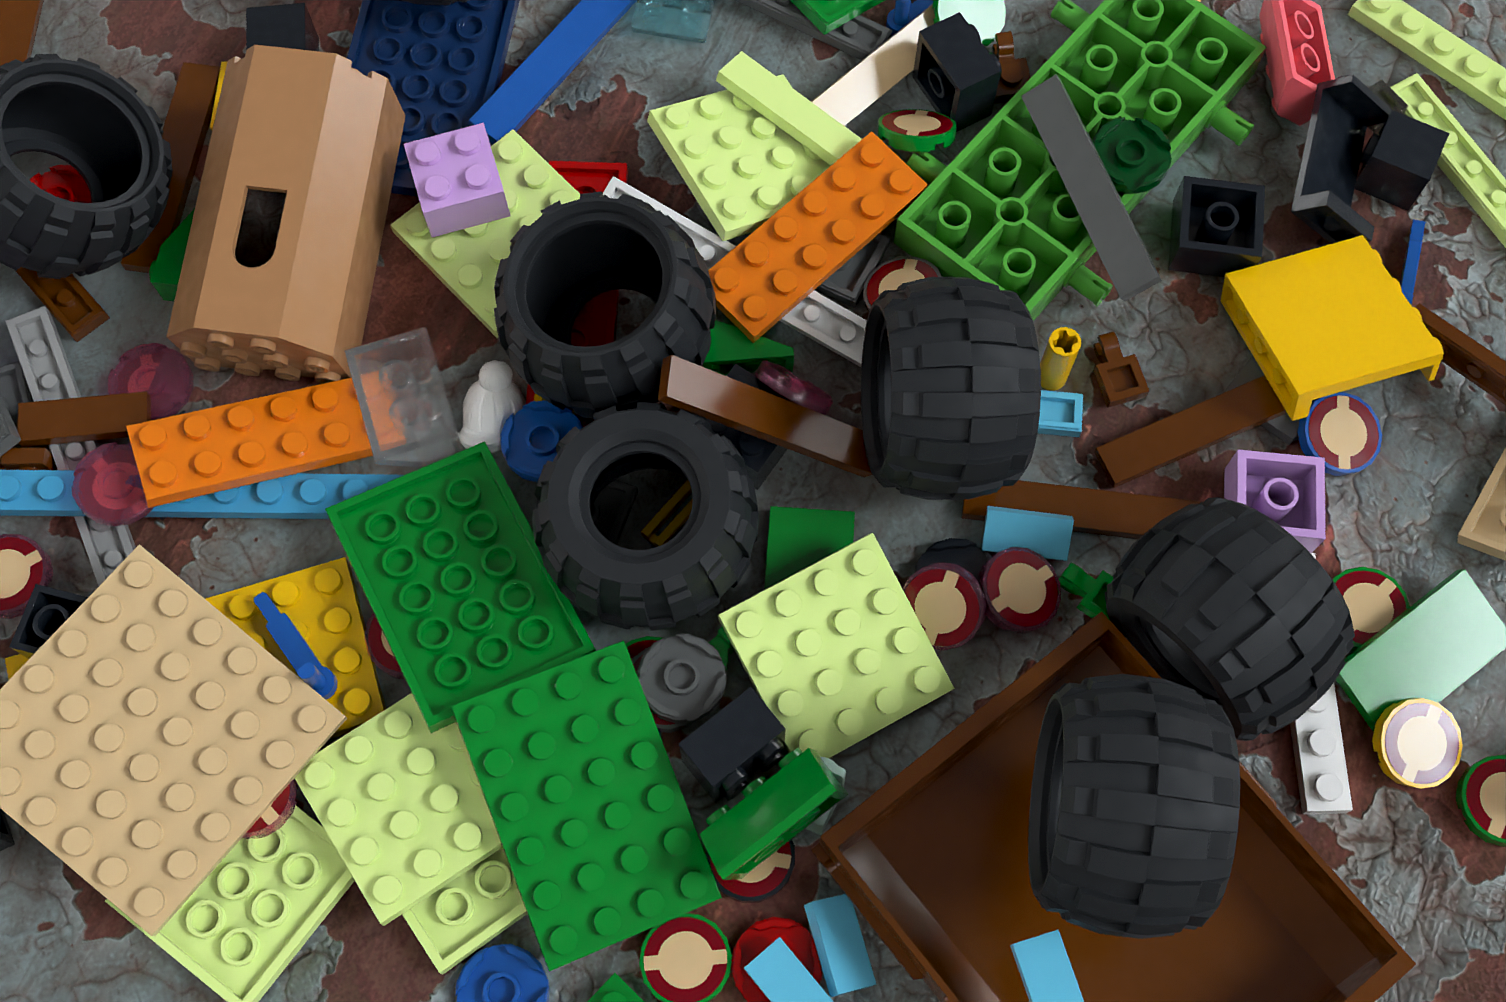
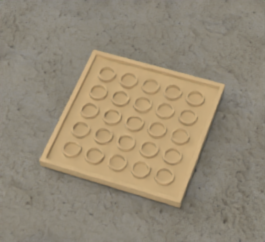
[0,544,347,936]

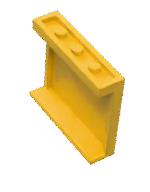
[1220,235,1444,421]

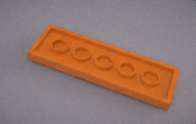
[708,131,929,343]
[126,371,405,508]

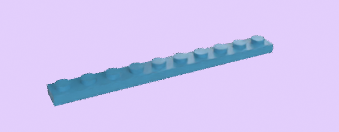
[0,470,404,519]

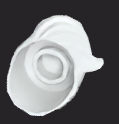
[459,360,526,453]

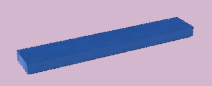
[468,0,637,145]

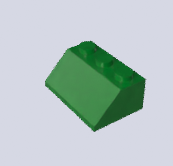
[699,747,848,880]

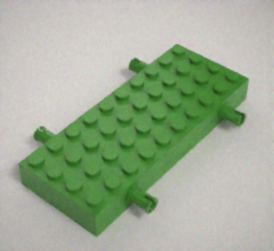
[894,0,1267,321]

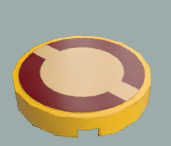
[1372,698,1463,789]

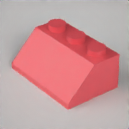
[1259,0,1335,126]

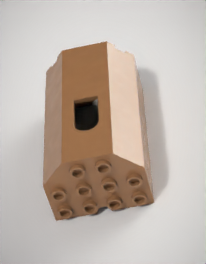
[167,45,406,384]

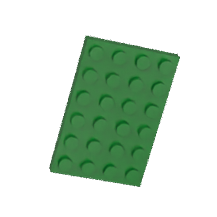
[325,441,596,733]
[451,641,722,972]

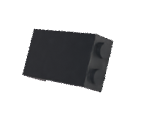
[1291,75,1392,244]

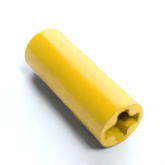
[1040,327,1081,391]

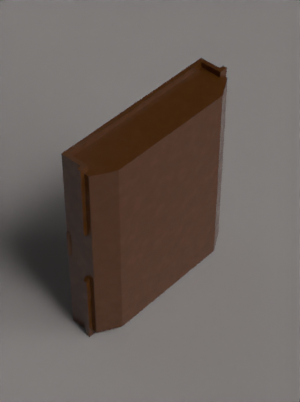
[811,611,1416,1002]

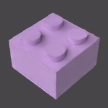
[404,123,511,237]
[1224,450,1326,553]

